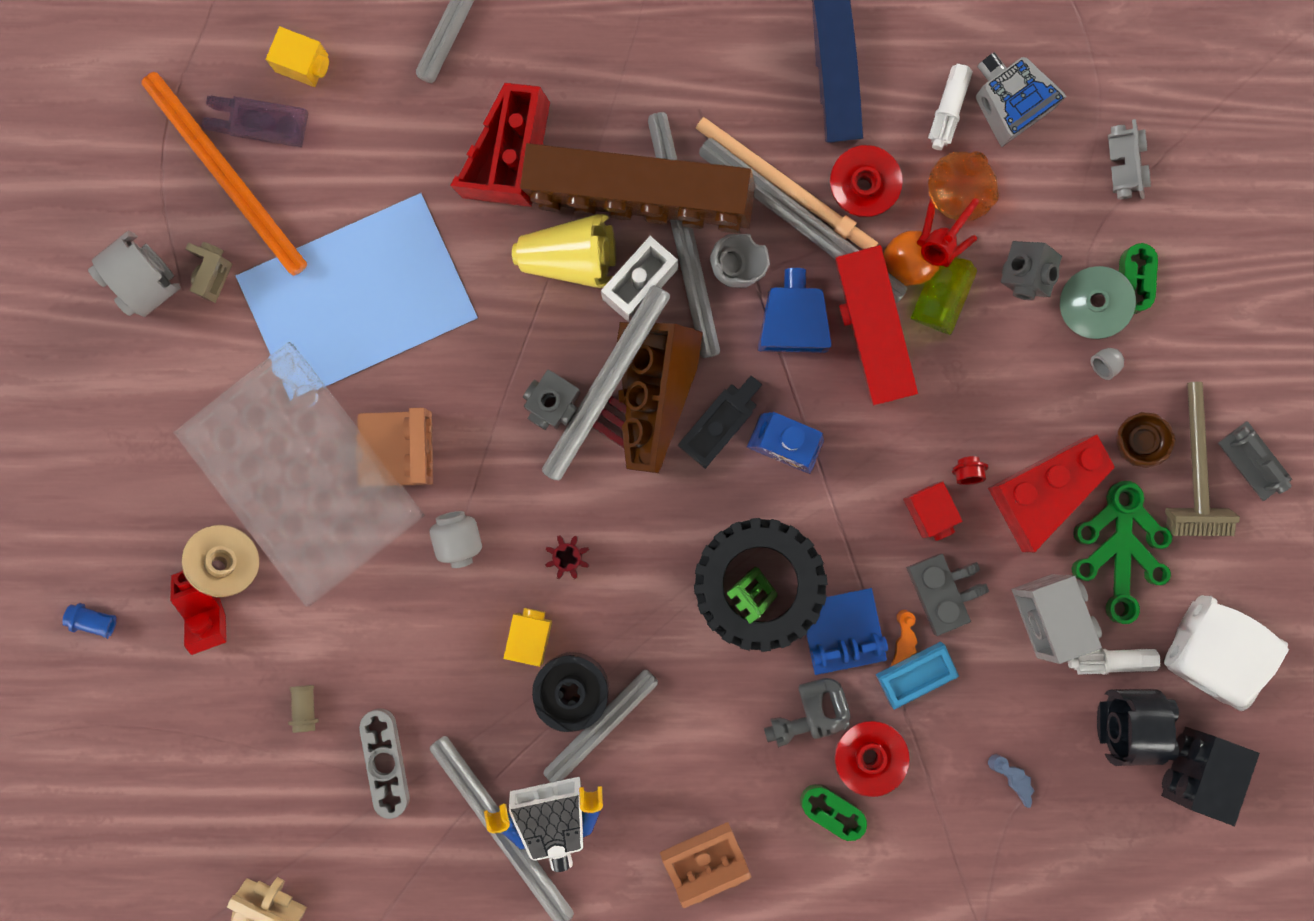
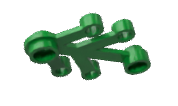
[1072,481,1172,624]

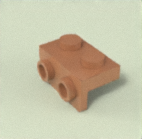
[660,822,751,908]

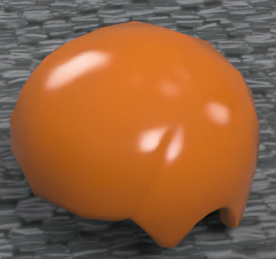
[883,230,940,286]

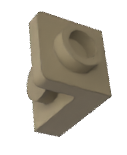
[185,242,233,303]

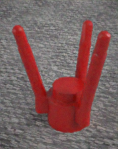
[917,195,979,267]

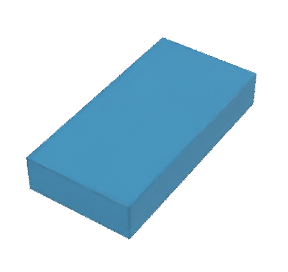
[875,642,959,710]

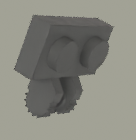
[906,554,989,636]

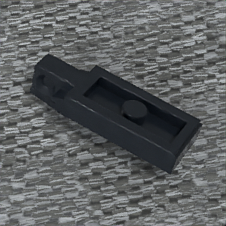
[677,375,762,469]

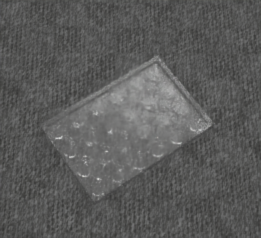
[173,342,425,607]

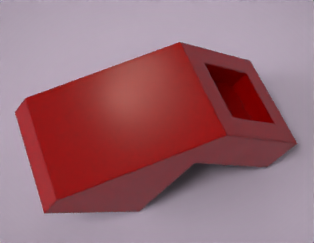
[170,570,227,655]

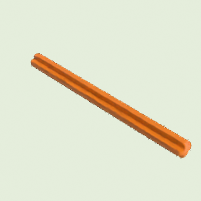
[141,72,307,276]

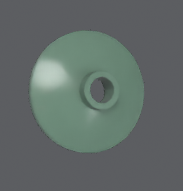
[1060,266,1136,339]

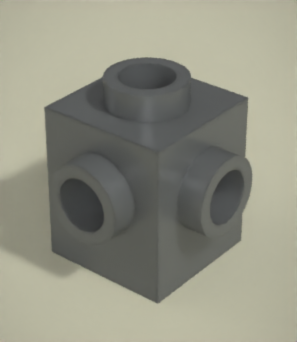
[1001,241,1062,301]
[523,369,581,430]

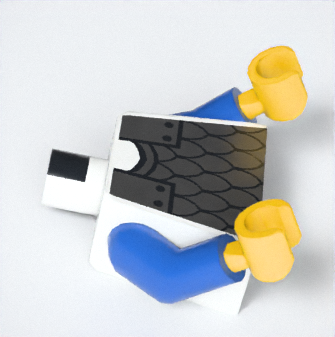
[484,777,603,872]

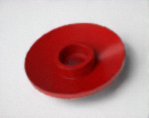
[830,145,903,217]
[835,721,910,797]

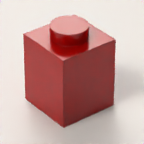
[903,481,963,541]

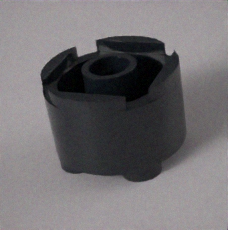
[532,652,609,732]
[1097,689,1179,766]

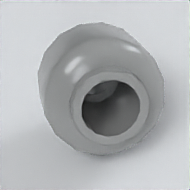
[429,511,482,568]

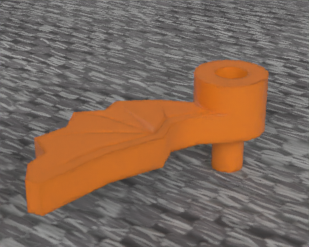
[890,609,918,667]

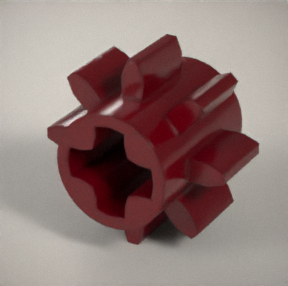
[545,535,590,579]

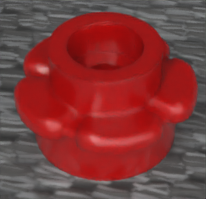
[952,456,989,485]

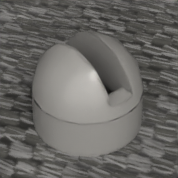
[1090,348,1125,380]

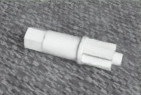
[928,64,973,150]
[1068,649,1160,675]

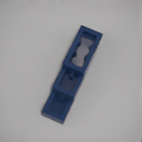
[812,0,863,143]

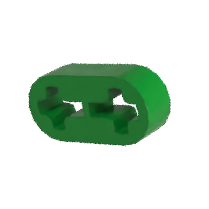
[1119,243,1158,314]
[800,784,867,841]

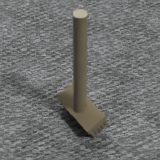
[1165,382,1240,536]

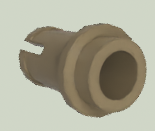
[288,685,319,733]

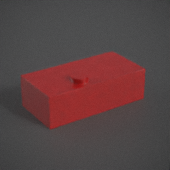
[835,245,918,406]

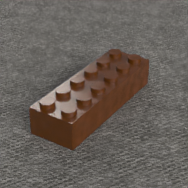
[520,143,756,233]

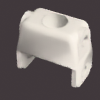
[1164,595,1289,711]

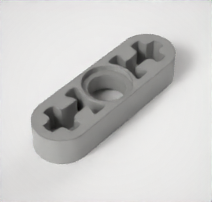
[359,708,410,819]

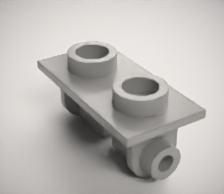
[1108,119,1151,200]

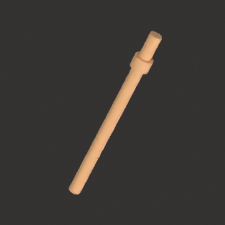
[696,117,878,249]

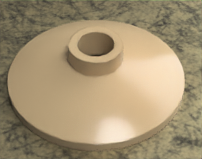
[182,525,259,597]

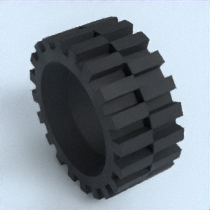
[694,518,828,652]

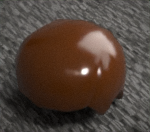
[1116,412,1176,468]

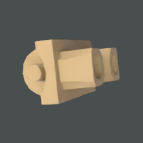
[227,877,307,921]

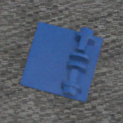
[806,588,888,675]

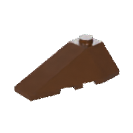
[617,322,703,473]

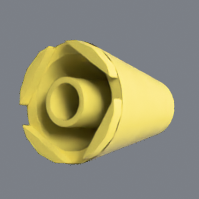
[512,214,616,289]

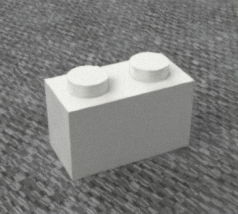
[601,236,678,322]

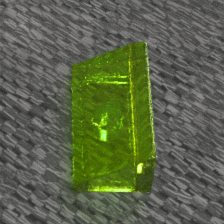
[911,257,977,335]

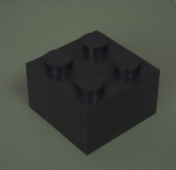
[1161,727,1260,827]

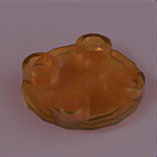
[928,151,999,221]

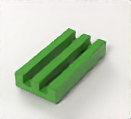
[727,566,778,624]

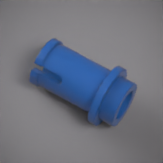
[62,603,117,639]

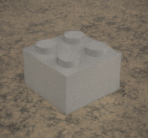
[1011,574,1102,664]

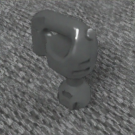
[764,678,851,748]

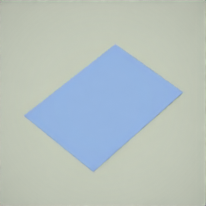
[235,193,478,402]

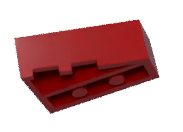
[450,83,550,207]
[988,434,1115,553]

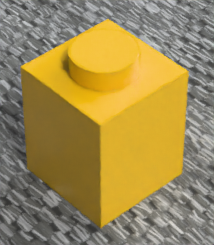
[265,26,329,87]
[503,608,552,667]

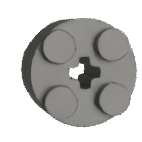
[88,230,181,317]

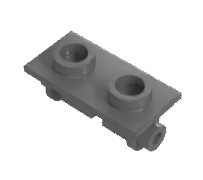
[1218,421,1292,501]

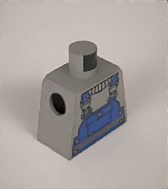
[976,52,1067,147]

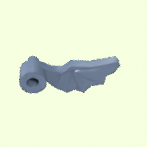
[988,754,1035,808]

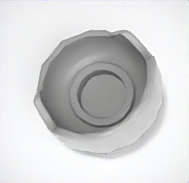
[710,234,770,288]

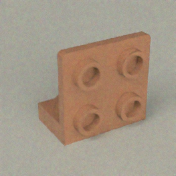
[357,408,433,487]

